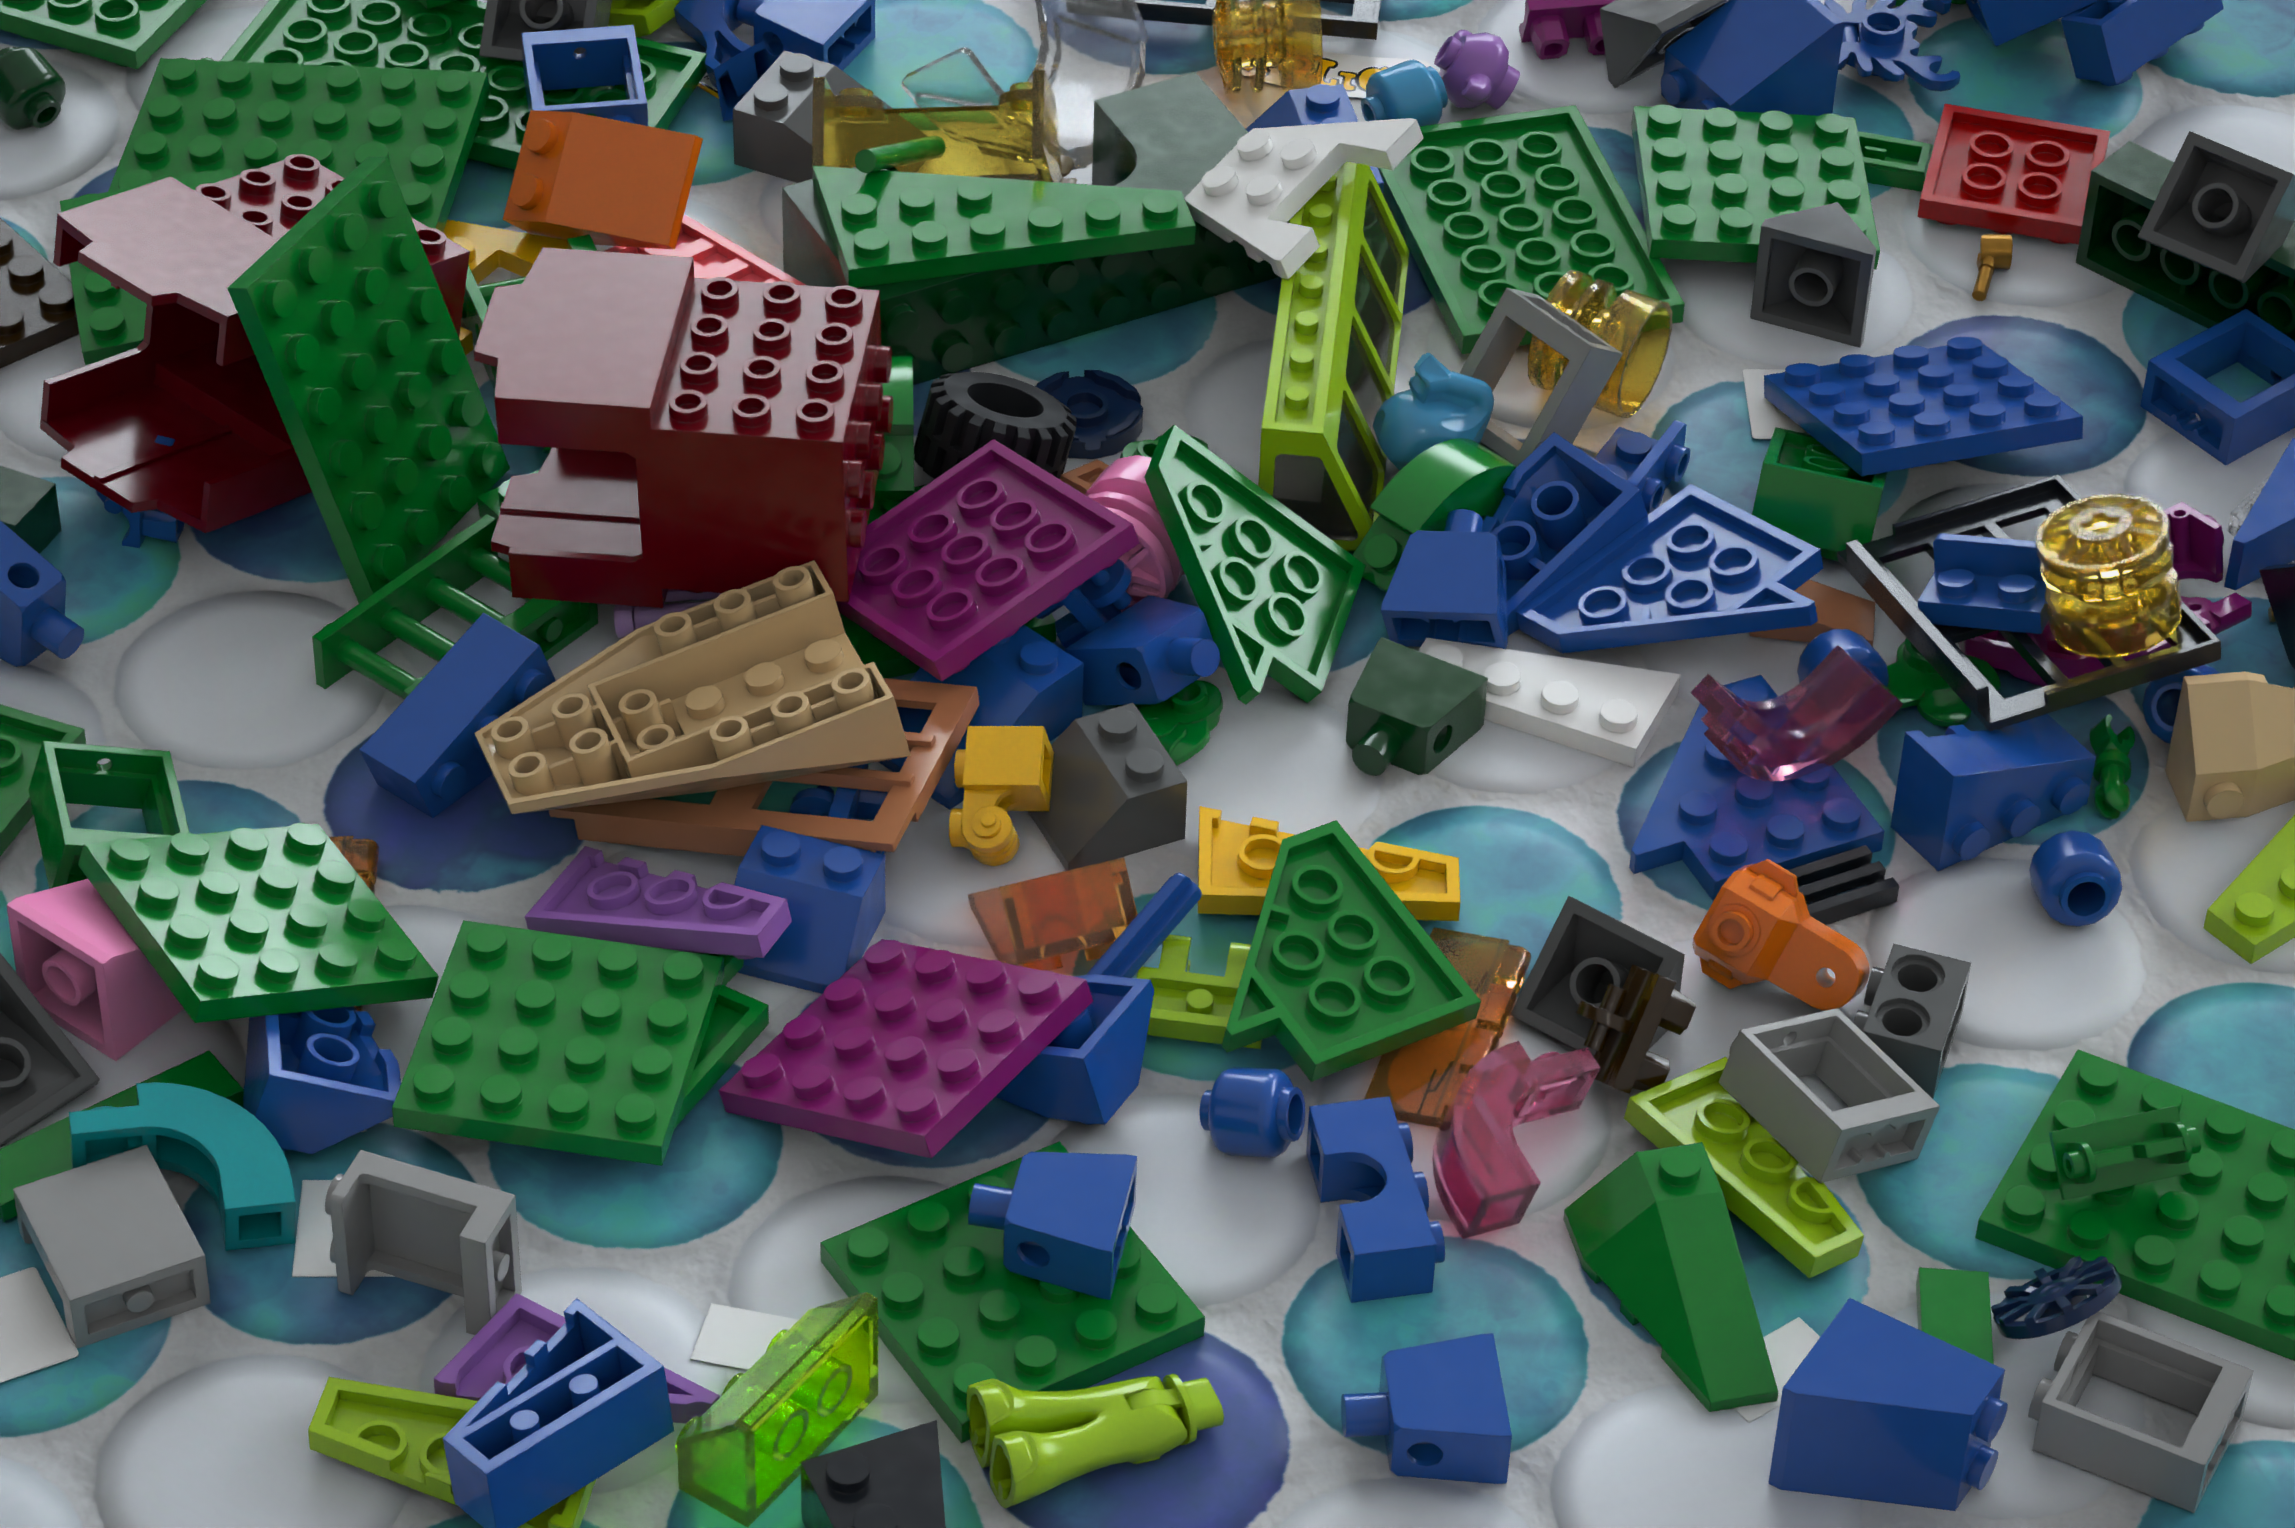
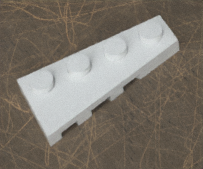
[1418,638,1681,768]

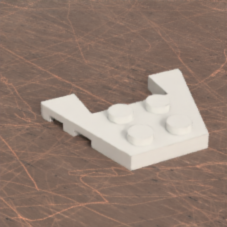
[1184,118,1424,279]

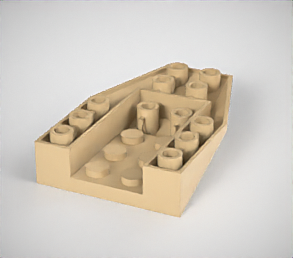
[474,560,911,814]

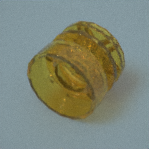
[1212,0,1323,94]
[1528,270,1672,418]
[2035,493,2183,658]

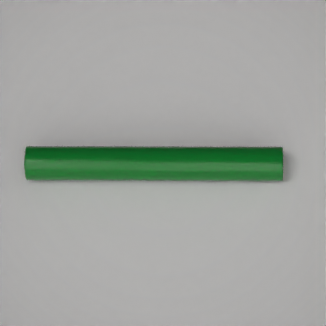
[855,136,946,173]

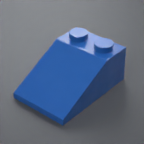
[879,625,1084,810]

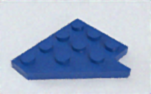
[1629,675,1885,901]

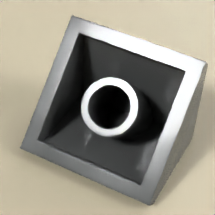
[1600,0,1729,88]
[1750,202,1877,348]
[1510,896,1685,1058]

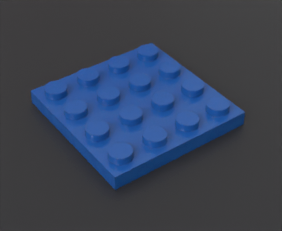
[1764,337,2083,476]

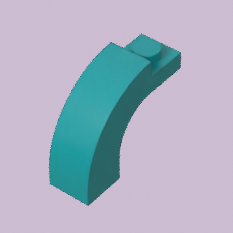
[69,1082,296,1251]

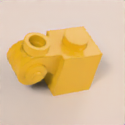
[949,726,1054,866]

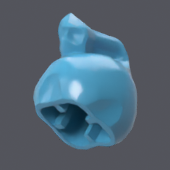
[1373,353,1494,471]

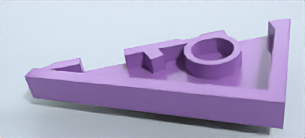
[434,1293,720,1426]

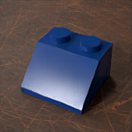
[734,825,886,994]

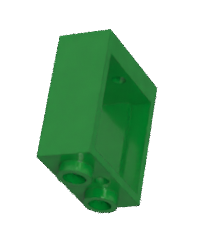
[28,741,190,889]

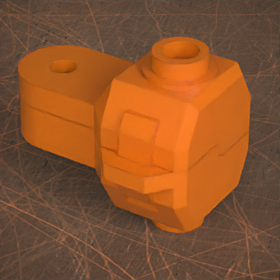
[1692,859,1869,1010]

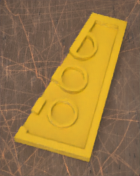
[1198,806,1460,921]

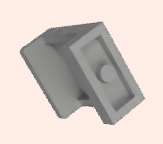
[13,1145,211,1349]
[325,1149,522,1335]

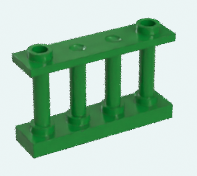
[312,514,598,700]

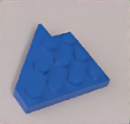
[1516,484,1824,653]

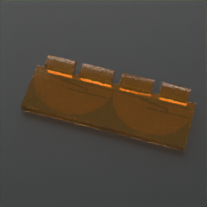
[1364,927,1532,1128]

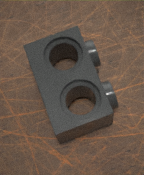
[1853,943,1971,1098]

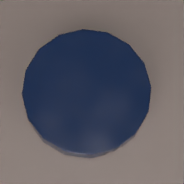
[1035,370,1143,459]

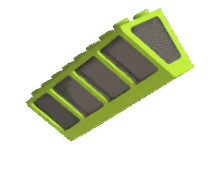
[1258,162,1409,552]

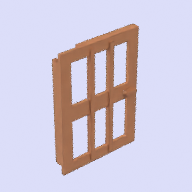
[549,678,980,857]

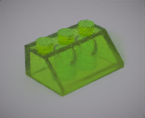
[675,1292,878,1528]

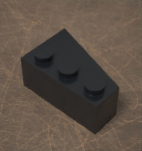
[800,1420,946,1528]

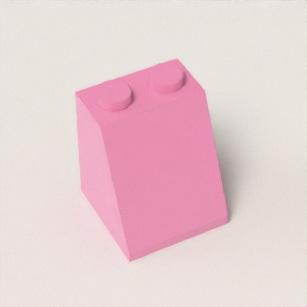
[6,879,184,1061]

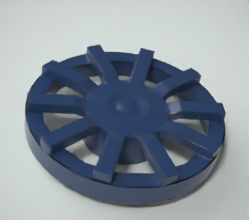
[1991,1256,2122,1339]

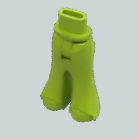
[967,1374,1224,1508]

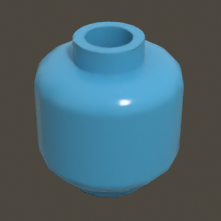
[1361,59,1448,126]

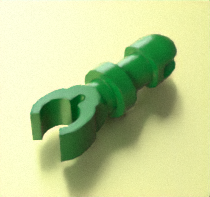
[2089,714,2135,820]

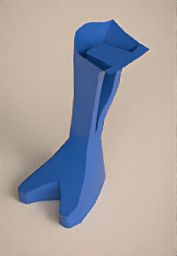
[674,0,771,121]

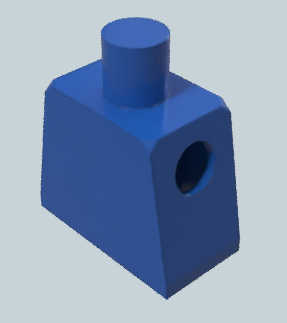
[736,0,875,71]
[1381,509,1508,649]
[0,521,84,667]
[1065,595,1220,705]
[968,1152,1137,1300]
[1341,1333,1512,1484]

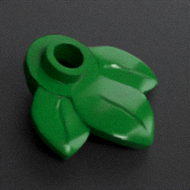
[1881,637,2001,727]
[1116,680,1223,766]

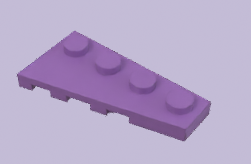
[525,846,792,959]

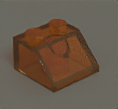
[967,857,1138,971]

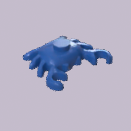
[1824,0,1960,92]

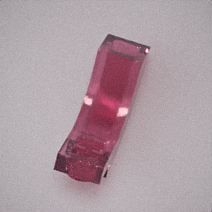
[1690,645,1903,782]
[1432,1041,1600,1239]

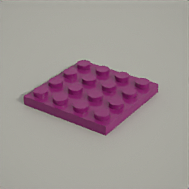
[836,439,1140,681]
[718,939,1093,1159]

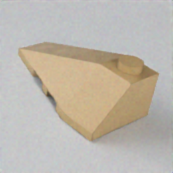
[2165,671,2295,822]

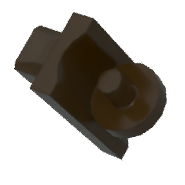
[1576,964,1696,1094]

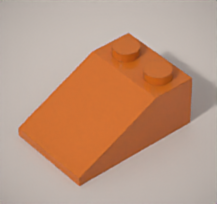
[503,110,703,250]

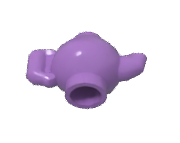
[1434,30,1520,109]

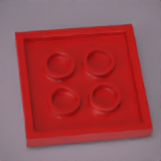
[1917,104,2110,245]

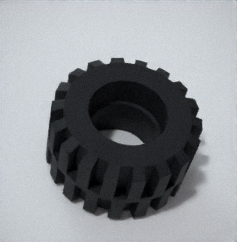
[914,372,1077,479]

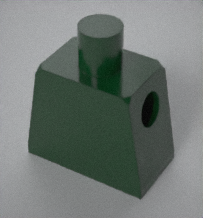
[1346,637,1488,776]

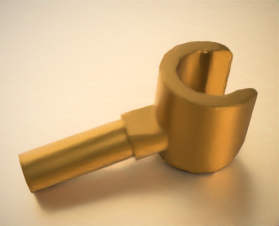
[1972,234,2013,301]

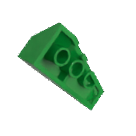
[1563,1142,1778,1412]

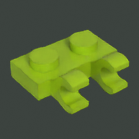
[1136,934,1262,1049]

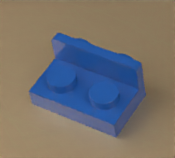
[1594,420,1690,514]
[1918,533,2060,634]

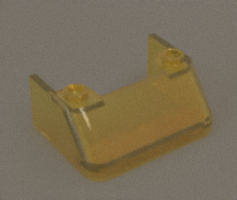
[812,70,1063,183]

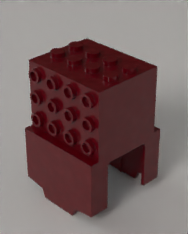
[40,154,470,533]
[473,247,893,608]

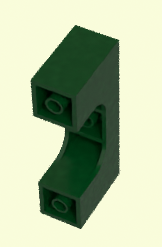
[782,72,1290,385]

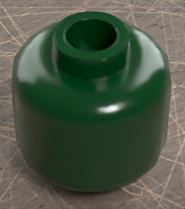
[0,47,66,130]

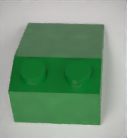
[1752,427,1888,562]

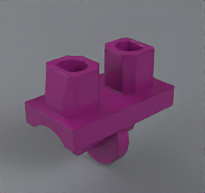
[1519,0,1615,60]

